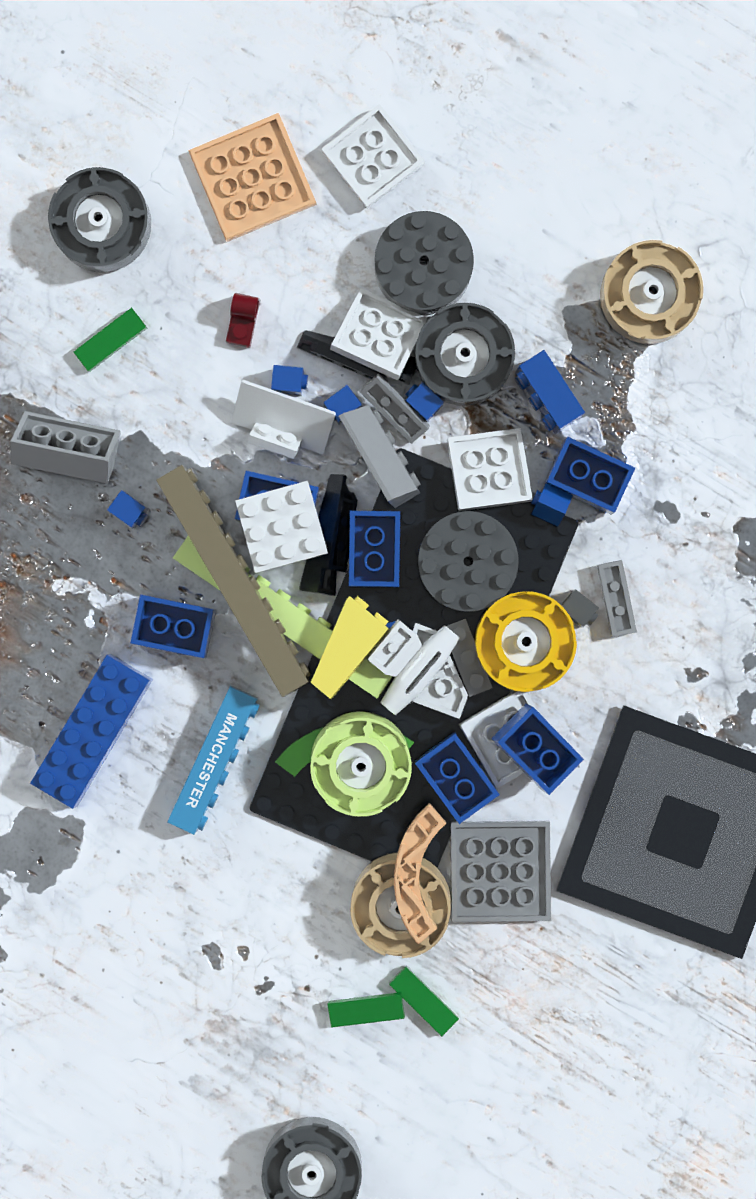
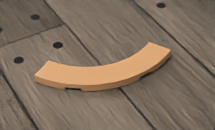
[394,803,446,944]

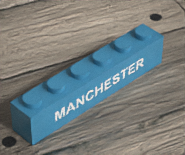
[167,686,260,835]

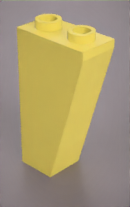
[311,596,389,699]

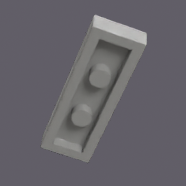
[360,373,430,444]
[597,560,637,637]
[446,619,492,697]

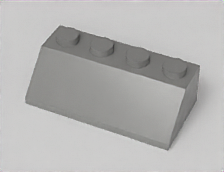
[339,405,421,508]
[10,411,121,484]

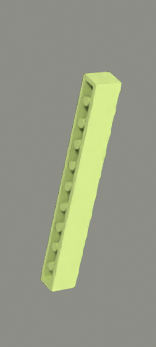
[173,536,394,699]

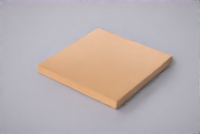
[188,113,317,242]

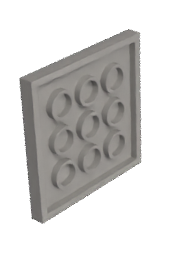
[451,821,551,922]

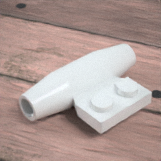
[366,619,459,715]

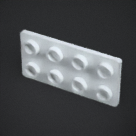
[231,380,336,459]

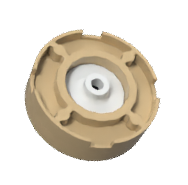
[600,240,703,344]
[350,853,451,958]

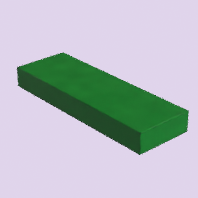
[73,307,147,372]
[389,966,459,1037]
[327,992,405,1028]

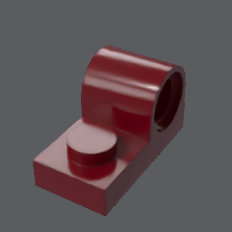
[226,292,261,348]

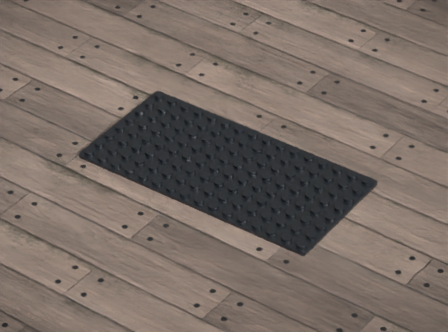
[250,448,578,868]

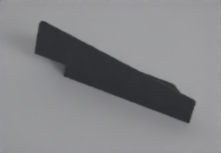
[297,330,417,385]
[299,474,358,596]

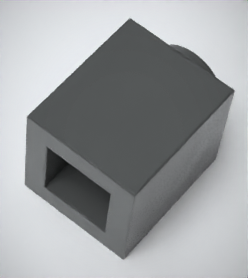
[561,589,599,627]

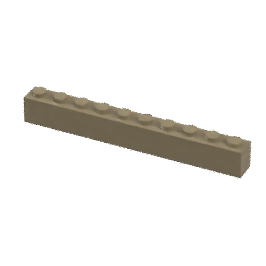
[156,465,311,697]

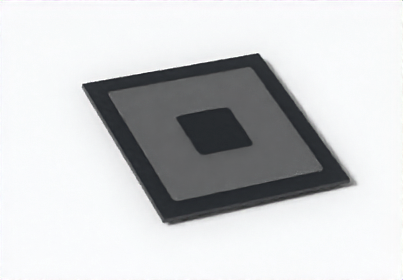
[556,705,756,959]

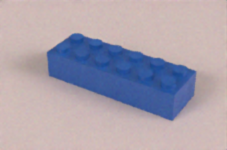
[30,654,153,809]

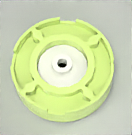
[311,712,412,816]

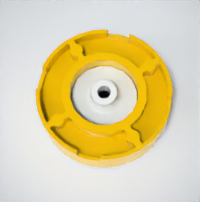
[475,591,577,692]

